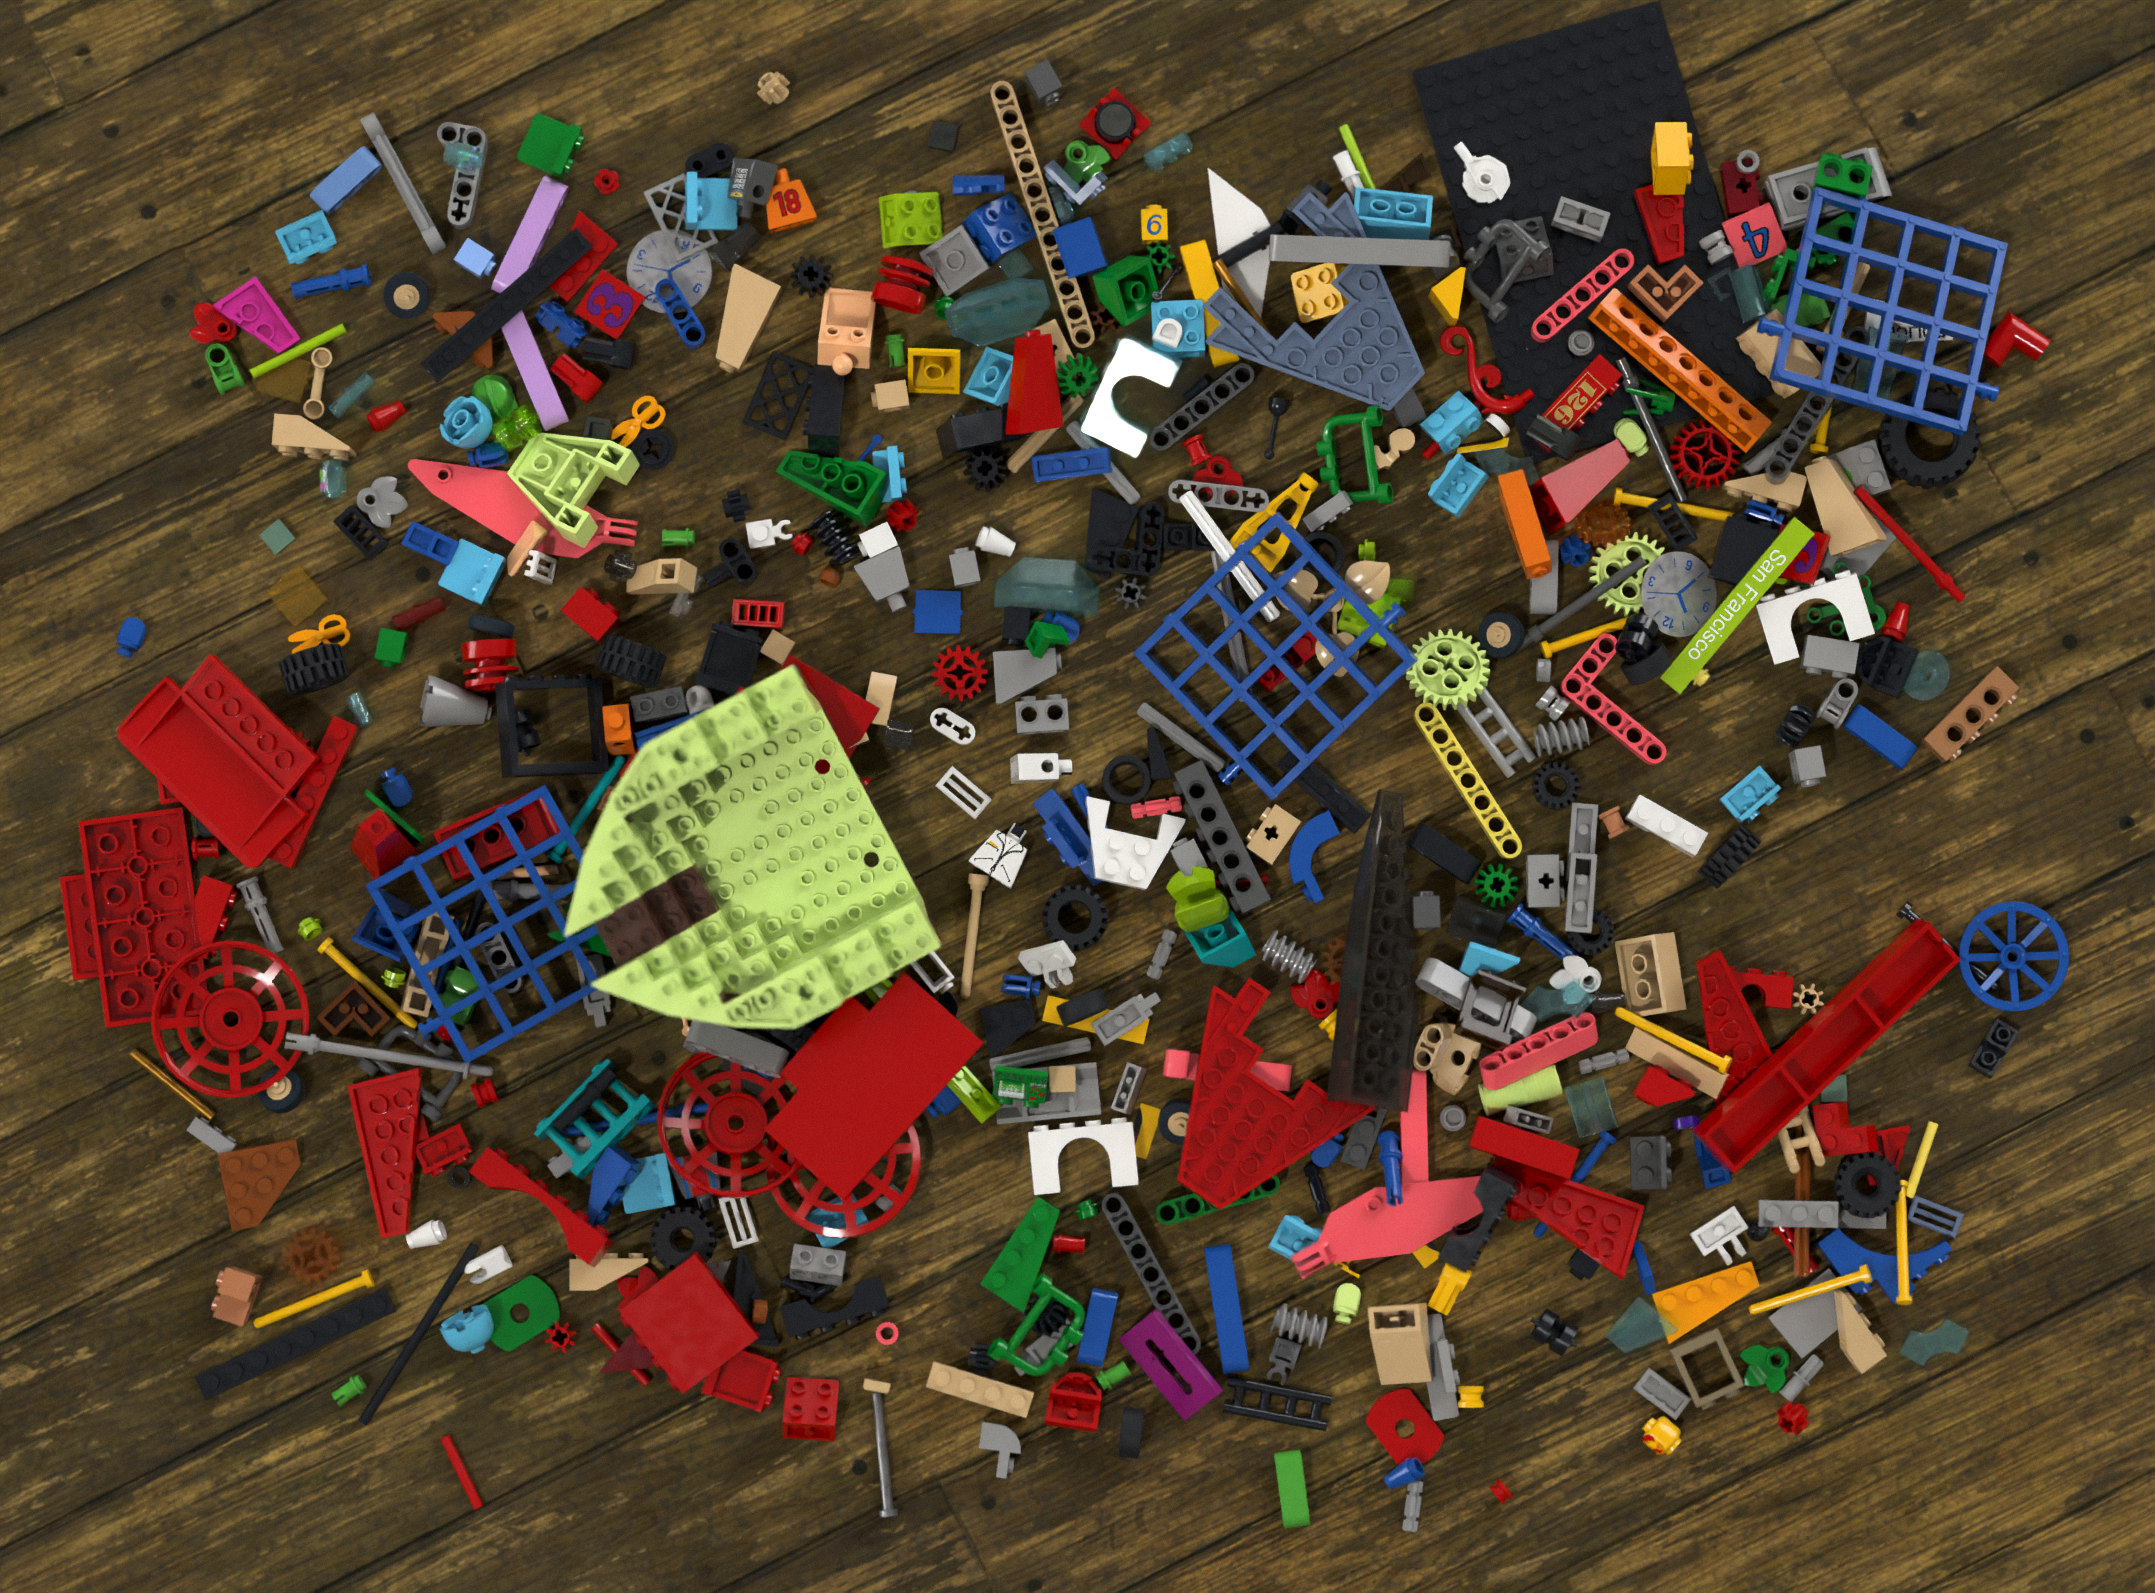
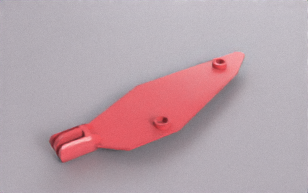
[408,459,638,559]
[1291,1175,1483,1279]

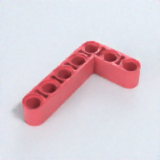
[1560,634,1667,765]
[1162,1049,1292,1092]

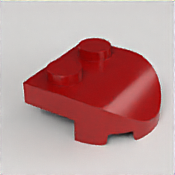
[1045,1372,1102,1433]

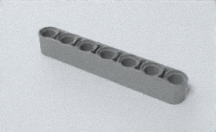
[1269,235,1450,267]

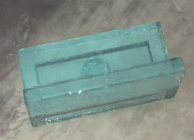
[1729,265,1770,322]
[1565,1077,1618,1138]

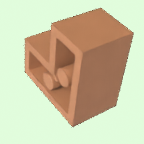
[1627,265,1703,324]
[211,1267,263,1327]

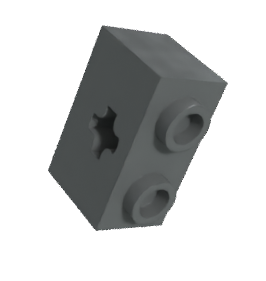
[1025,59,1063,108]
[630,686,688,724]
[1410,891,1441,930]

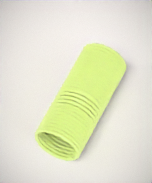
[1478,1064,1562,1116]

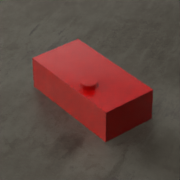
[1467,1116,1580,1179]

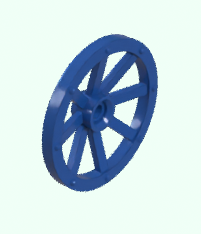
[1958,902,2069,1012]

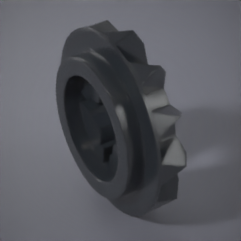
[632,429,674,471]

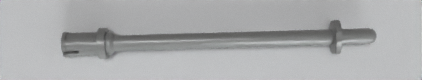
[285,1032,494,1080]

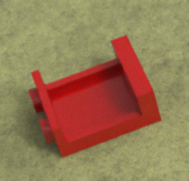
[701,1350,782,1413]

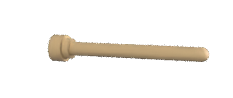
[960,873,989,999]

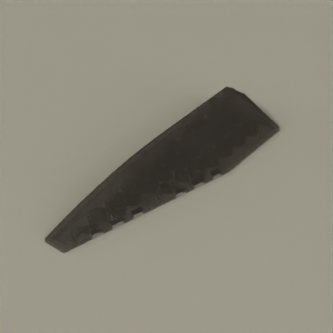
[1327,789,1419,1113]

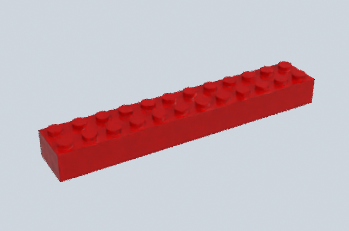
[1692,918,1960,1174]

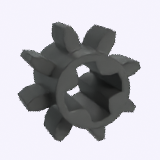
[1115,578,1146,610]

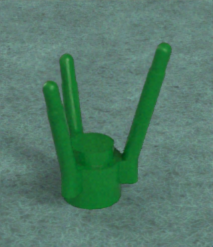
[1618,370,1675,416]

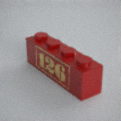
[1527,354,1622,453]

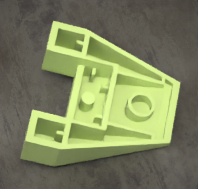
[507,432,640,548]

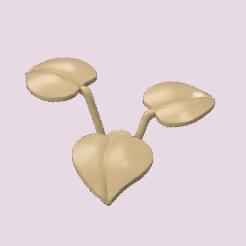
[1273,560,1390,677]

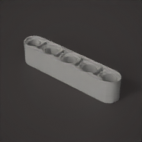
[1415,958,1537,1042]

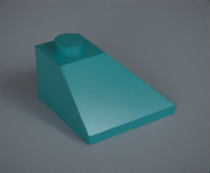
[1183,906,1256,967]

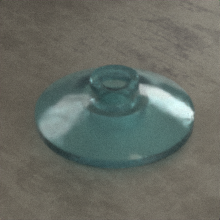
[1904,650,1950,701]

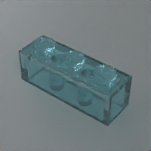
[1143,132,1193,171]

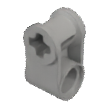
[1816,678,1858,729]

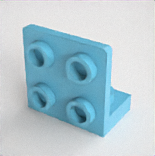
[685,172,737,230]
[1151,300,1205,359]
[438,539,507,607]
[622,1153,677,1214]

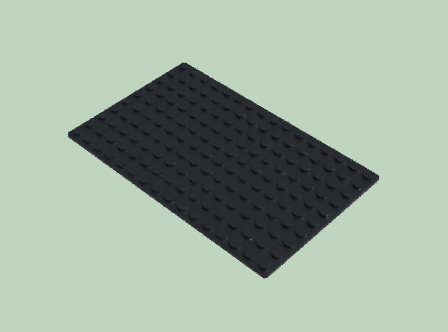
[1412,2,1774,464]

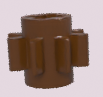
[1091,303,1120,334]

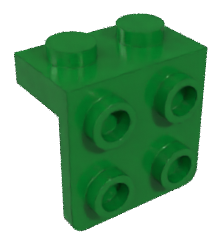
[517,114,585,180]
[1762,248,1817,306]

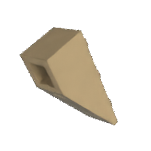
[1721,470,1807,512]
[626,558,697,595]
[570,1253,650,1291]
[1834,1289,1887,1374]

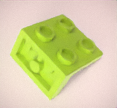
[879,192,943,249]
[1337,594,1400,649]

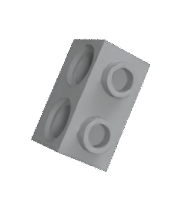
[1551,196,1610,242]
[1015,694,1069,735]
[1788,746,1826,788]
[790,1244,846,1286]

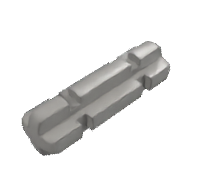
[1147,929,1177,980]
[1578,1048,1630,1074]
[1402,1481,1424,1532]

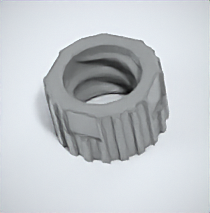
[1735,150,1760,175]
[1536,658,1551,682]

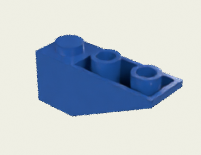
[587,1145,641,1227]

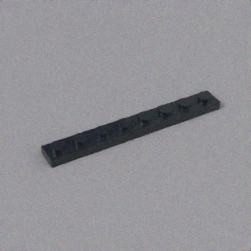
[420,228,593,383]
[194,1288,397,1400]

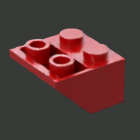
[1630,1064,1696,1107]

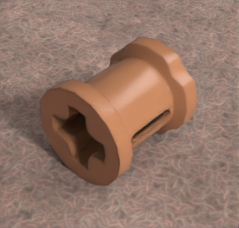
[1598,805,1630,839]

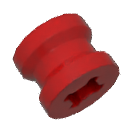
[470,1077,500,1108]

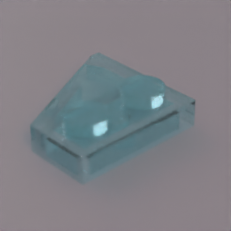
[1046,182,1075,226]
[1605,1296,1678,1354]

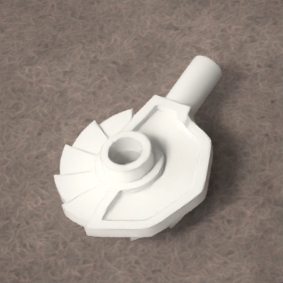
[1454,142,1510,204]

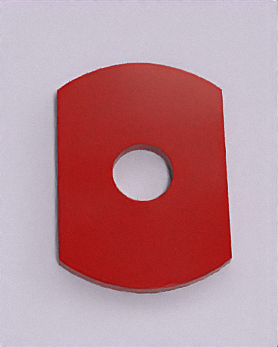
[1365,1388,1444,1465]

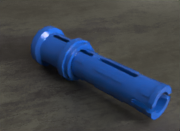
[291,264,372,299]
[1506,902,1580,960]
[1377,1131,1403,1206]

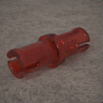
[392,596,446,631]

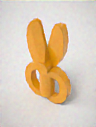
[611,395,666,448]
[288,614,351,654]

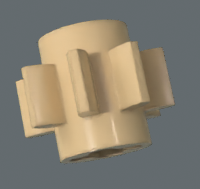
[757,71,790,104]
[1792,984,1824,1015]

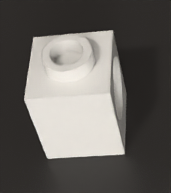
[857,522,898,558]

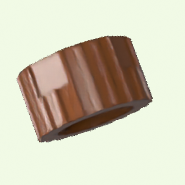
[752,1299,768,1324]

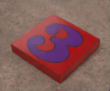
[574,269,646,340]
[1777,524,1830,585]

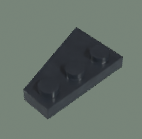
[1084,487,1139,580]

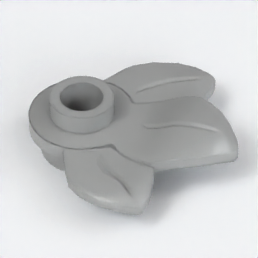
[356,476,408,528]

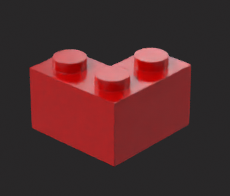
[561,587,622,646]
[1812,1101,1878,1157]

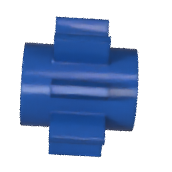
[1559,534,1593,567]

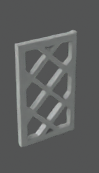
[643,173,719,262]

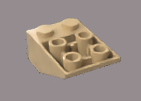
[272,414,356,461]
[1368,1303,1433,1385]

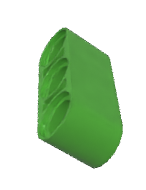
[1274,1449,1310,1529]

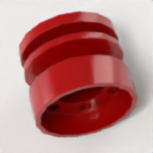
[870,256,934,314]
[461,639,518,692]

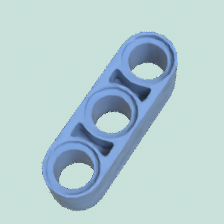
[310,146,383,215]

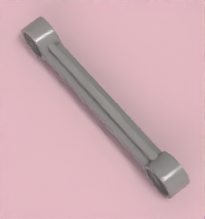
[360,112,447,255]

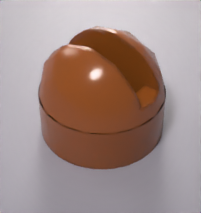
[818,566,840,588]

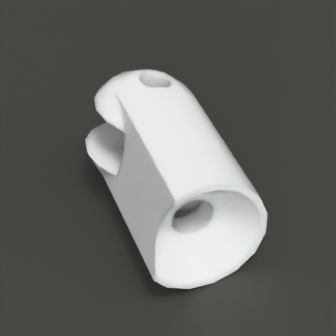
[465,1245,513,1284]

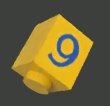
[1141,205,1168,244]

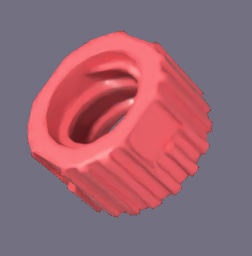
[875,1322,899,1345]

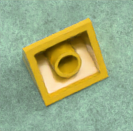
[1428,267,1466,326]
[908,348,961,394]

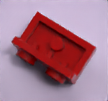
[416,1123,474,1177]

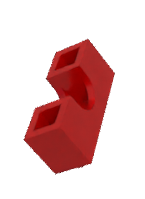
[1729,966,1794,1009]

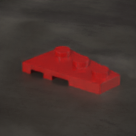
[1633,185,1684,265]
[548,211,619,303]

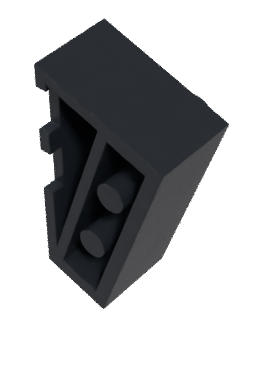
[803,364,846,458]
[936,403,1030,459]

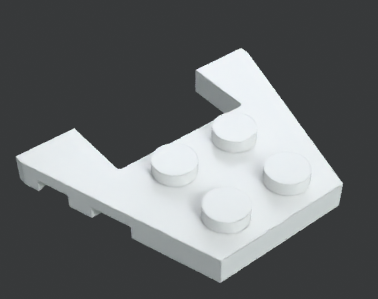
[1085,796,1186,890]

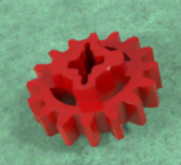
[932,645,988,702]

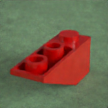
[1258,622,1324,693]
[194,875,238,960]

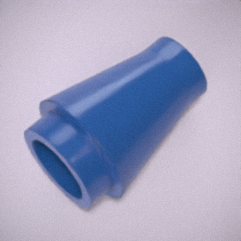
[1384,1457,1425,1490]

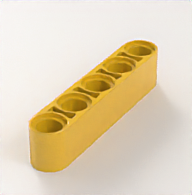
[1180,240,1239,368]

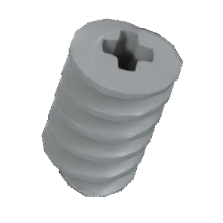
[1533,716,1590,757]
[1259,930,1317,984]
[1269,1303,1327,1349]

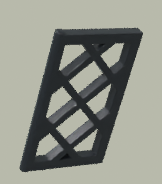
[742,351,814,440]

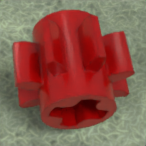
[885,499,919,532]
[545,1321,577,1353]
[1776,1401,1810,1436]

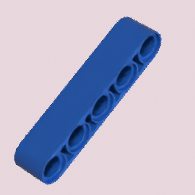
[1204,1243,1249,1374]

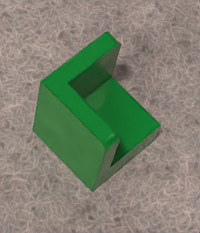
[1025,621,1070,659]

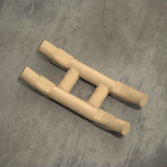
[1777,1106,1825,1173]

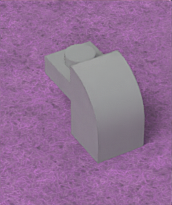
[979,1421,1021,1479]

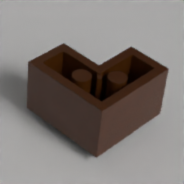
[316,981,394,1037]

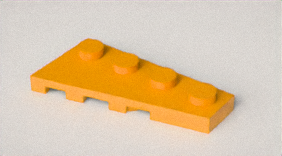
[1651,1261,1760,1344]

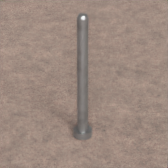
[872,1391,898,1517]

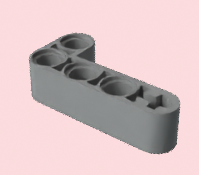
[437,122,488,230]
[683,1020,790,1078]

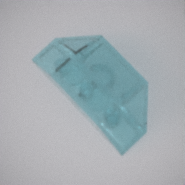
[944,278,1051,347]
[994,557,1099,616]

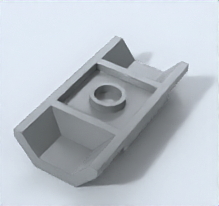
[992,1062,1101,1124]

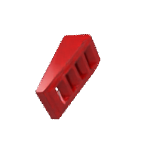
[731,599,785,630]

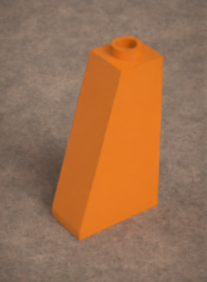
[1498,469,1552,579]

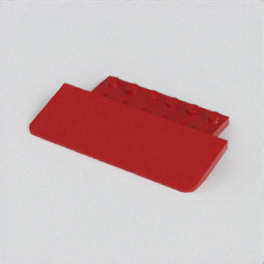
[117,654,320,868]

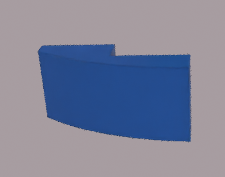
[401,521,459,566]

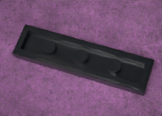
[1277,751,1372,835]

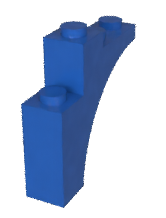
[1815,1228,1952,1304]

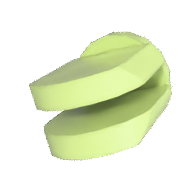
[1613,418,1649,457]
[1333,1283,1361,1324]

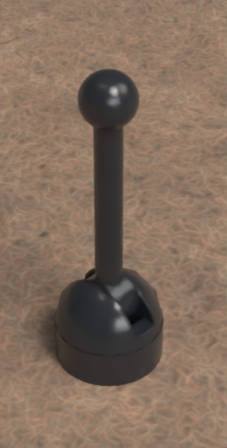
[1264,397,1290,460]
[1746,1221,1769,1242]

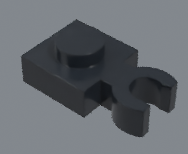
[1267,1335,1302,1385]

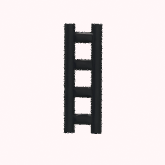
[1223,1376,1332,1431]

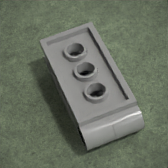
[1764,147,1892,232]

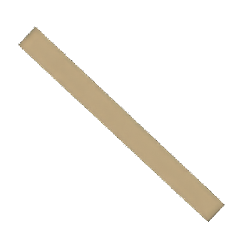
[991,81,1095,352]

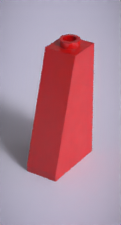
[1005,329,1064,435]

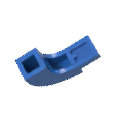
[1289,811,1340,904]

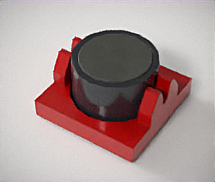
[1079,88,1152,161]

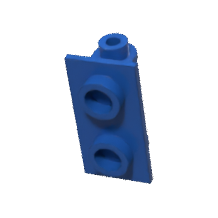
[535,301,589,349]

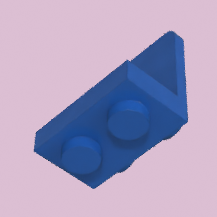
[961,193,1036,266]

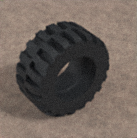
[1878,387,1981,489]

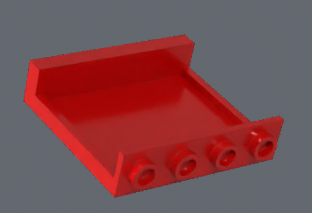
[619,1250,760,1394]

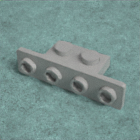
[1426,1313,1460,1421]

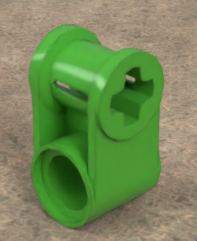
[205,344,245,396]

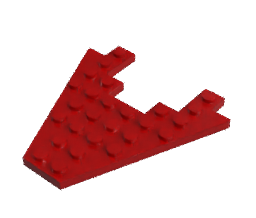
[1177,978,1385,1210]

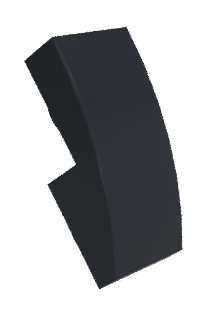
[1161,523,1215,551]
[1967,1018,2019,1079]

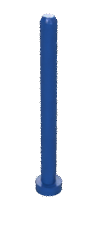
[1533,1129,1617,1238]

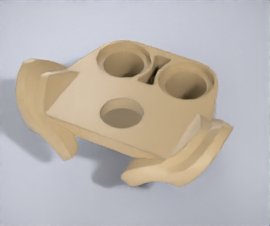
[1412,1022,1481,1096]

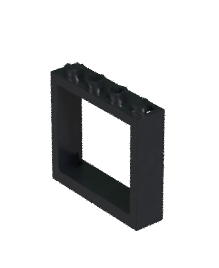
[495,674,609,778]

